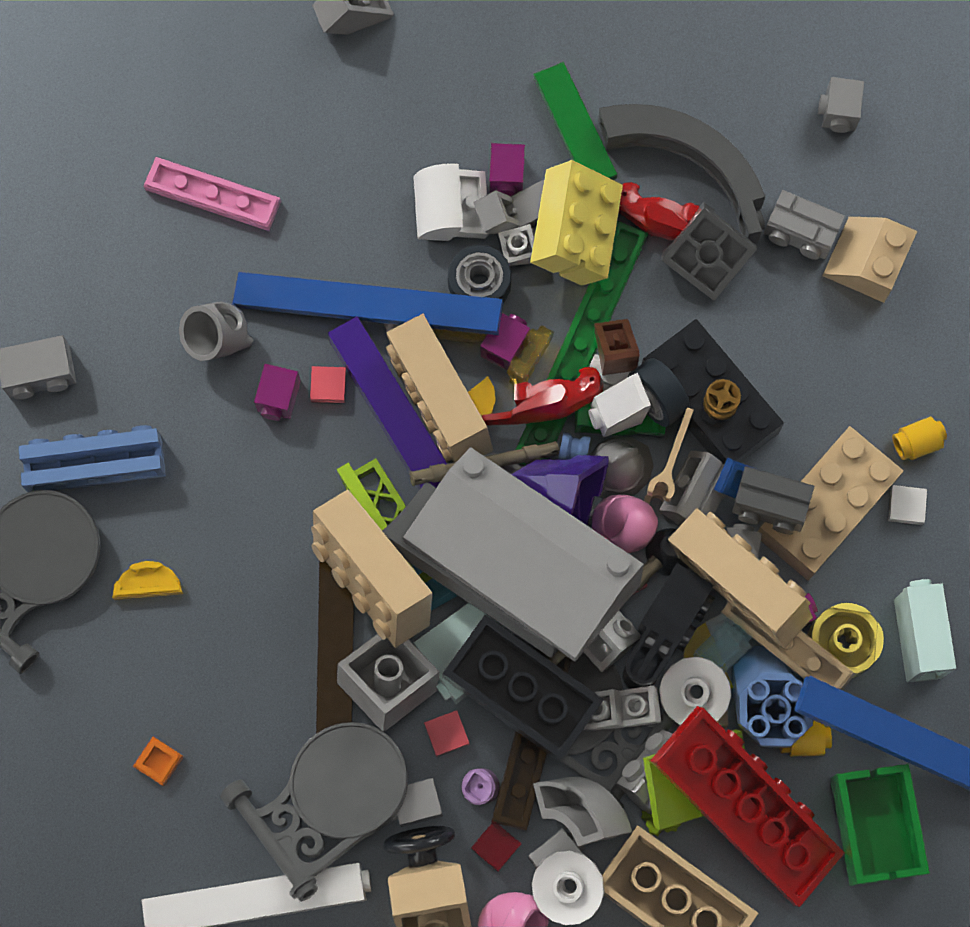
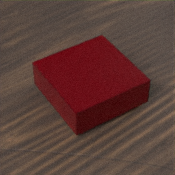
[471,822,521,872]

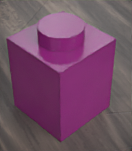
[489,143,525,196]
[480,313,530,372]
[254,364,301,421]

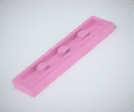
[144,157,281,231]

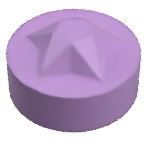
[462,768,499,805]

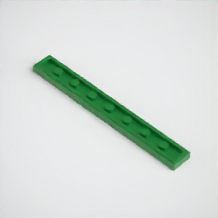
[515,220,648,467]

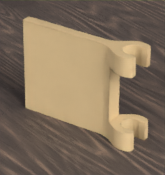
[644,407,693,515]

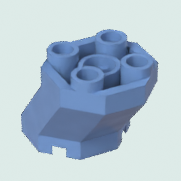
[732,646,813,748]

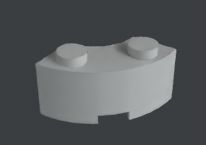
[533,777,632,846]

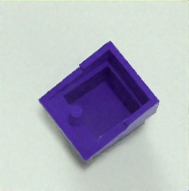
[511,455,609,526]

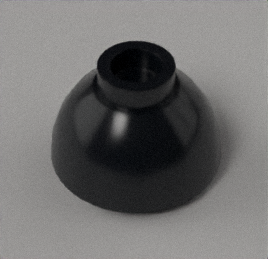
[645,528,689,576]

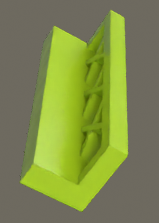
[337,458,432,583]

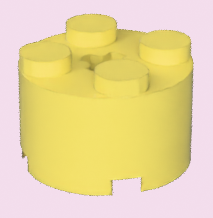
[807,603,884,678]

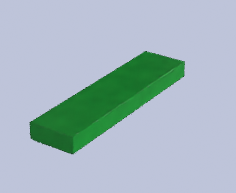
[533,62,617,180]

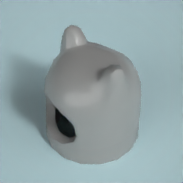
[179,301,253,361]

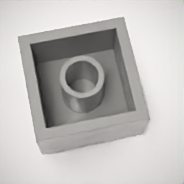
[337,634,439,732]

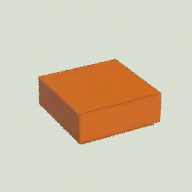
[133,736,184,786]

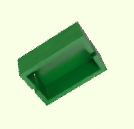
[830,764,930,886]

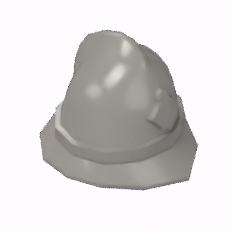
[589,436,654,498]

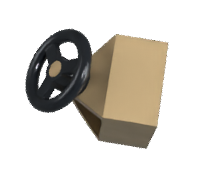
[383,826,471,927]

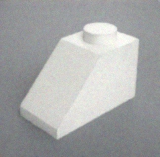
[588,373,651,437]

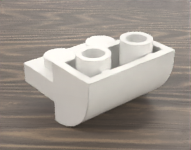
[414,164,489,241]

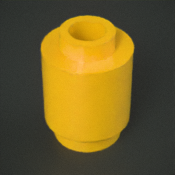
[892,416,947,460]
[780,720,832,757]

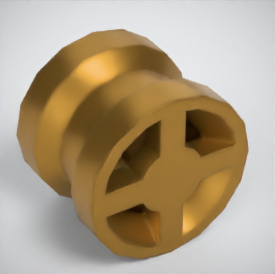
[703,379,741,420]

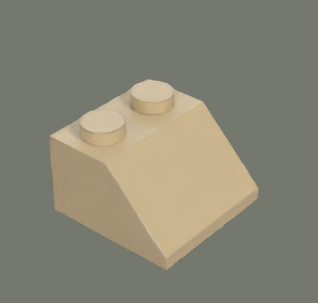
[822,217,917,303]

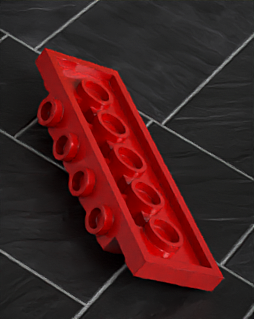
[650,706,845,908]

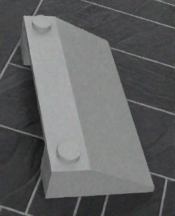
[403,447,644,661]

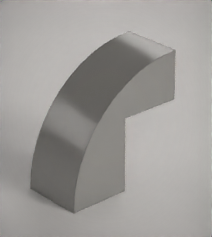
[473,179,544,234]

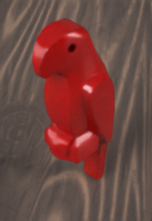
[618,182,699,241]
[481,367,604,426]

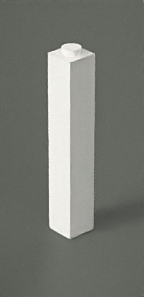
[142,863,372,927]

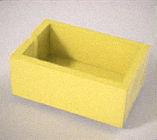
[530,160,623,286]

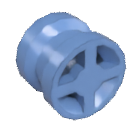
[558,432,591,460]

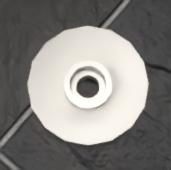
[659,657,731,725]
[532,851,605,925]

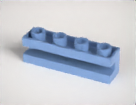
[18,425,166,492]

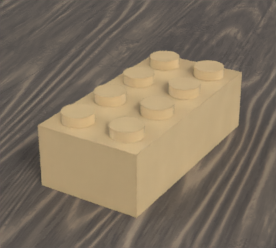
[385,314,494,463]
[758,426,904,581]
[311,490,433,648]
[668,508,813,649]
[602,825,759,927]

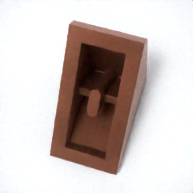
[594,319,640,376]

